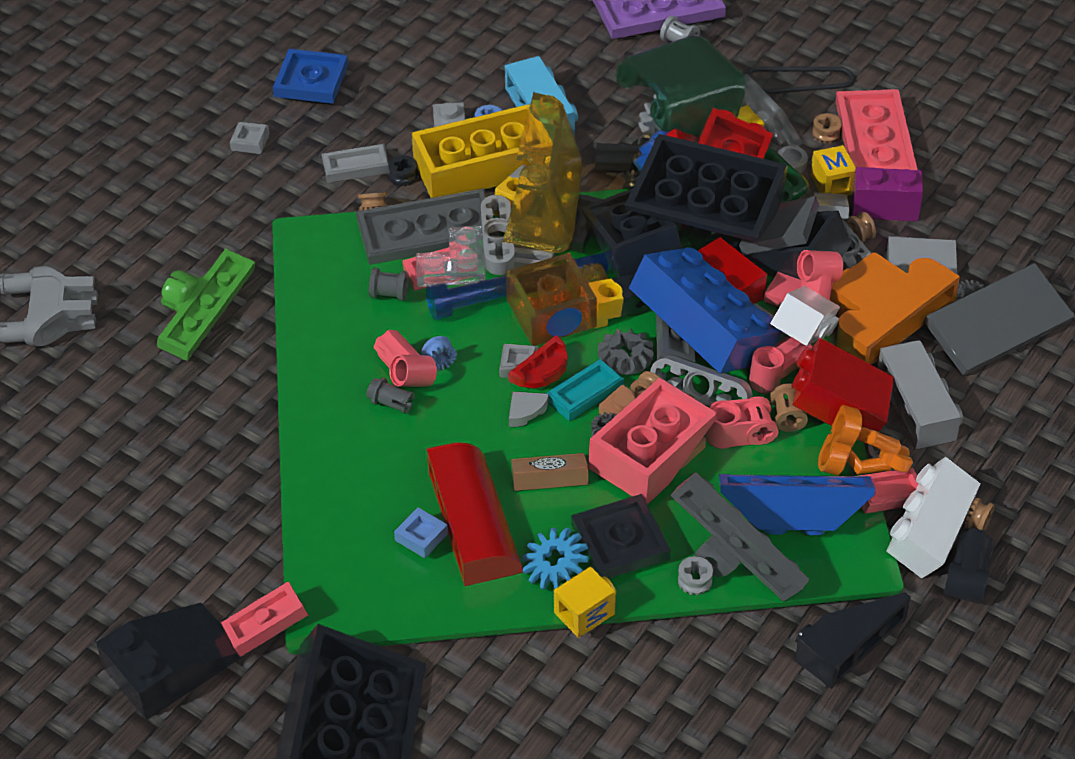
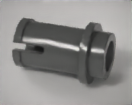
[366,377,415,414]

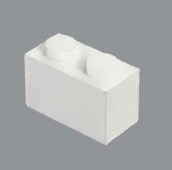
[770,285,840,346]

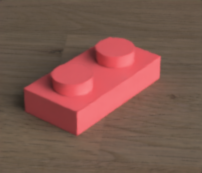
[221,582,308,657]

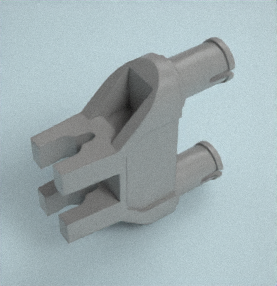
[0,266,98,347]

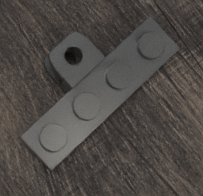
[670,472,810,602]

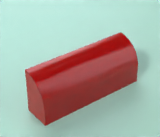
[426,443,524,586]

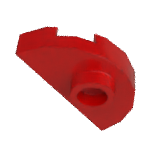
[508,335,568,388]

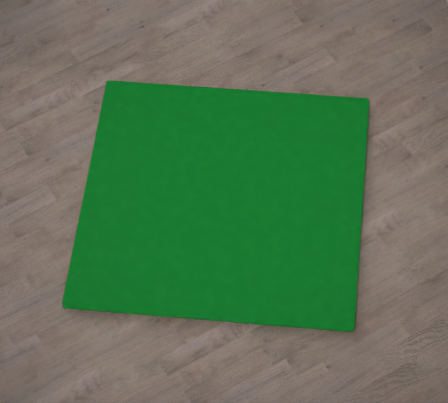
[272,179,904,655]

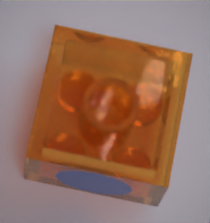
[506,252,597,346]

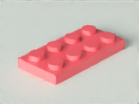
[835,89,918,170]

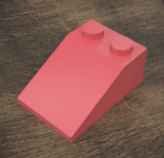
[588,378,717,504]

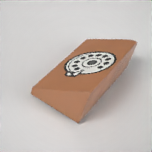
[511,453,588,491]

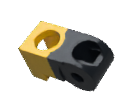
[583,275,650,329]

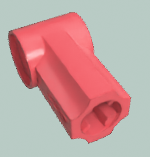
[797,250,843,300]
[373,330,437,387]
[749,336,812,394]

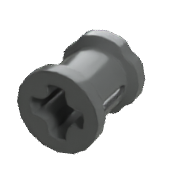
[369,268,409,301]

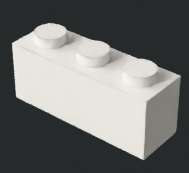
[886,457,980,578]

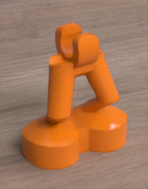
[818,405,913,476]

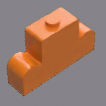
[830,253,960,365]

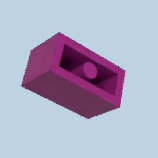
[852,167,923,221]

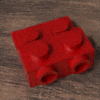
[697,108,773,159]

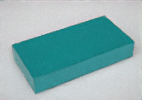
[546,359,624,422]

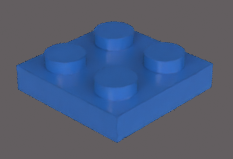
[273,49,349,104]

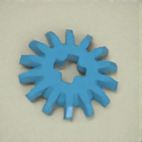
[522,528,589,590]

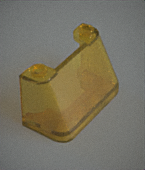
[503,92,583,253]

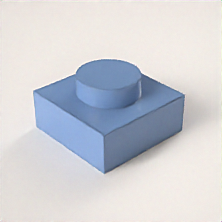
[394,507,448,558]

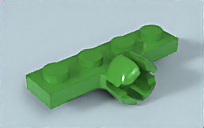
[157,248,255,361]

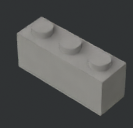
[877,340,963,449]

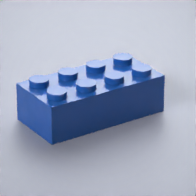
[629,248,782,374]

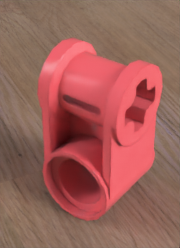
[705,396,779,449]

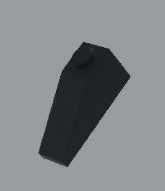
[795,592,911,689]

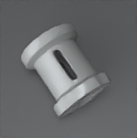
[660,15,700,51]

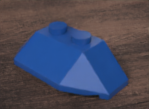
[719,474,875,535]

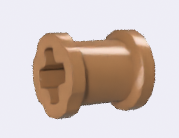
[770,383,808,432]

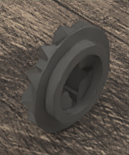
[598,328,654,375]

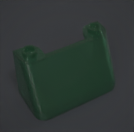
[616,35,746,135]

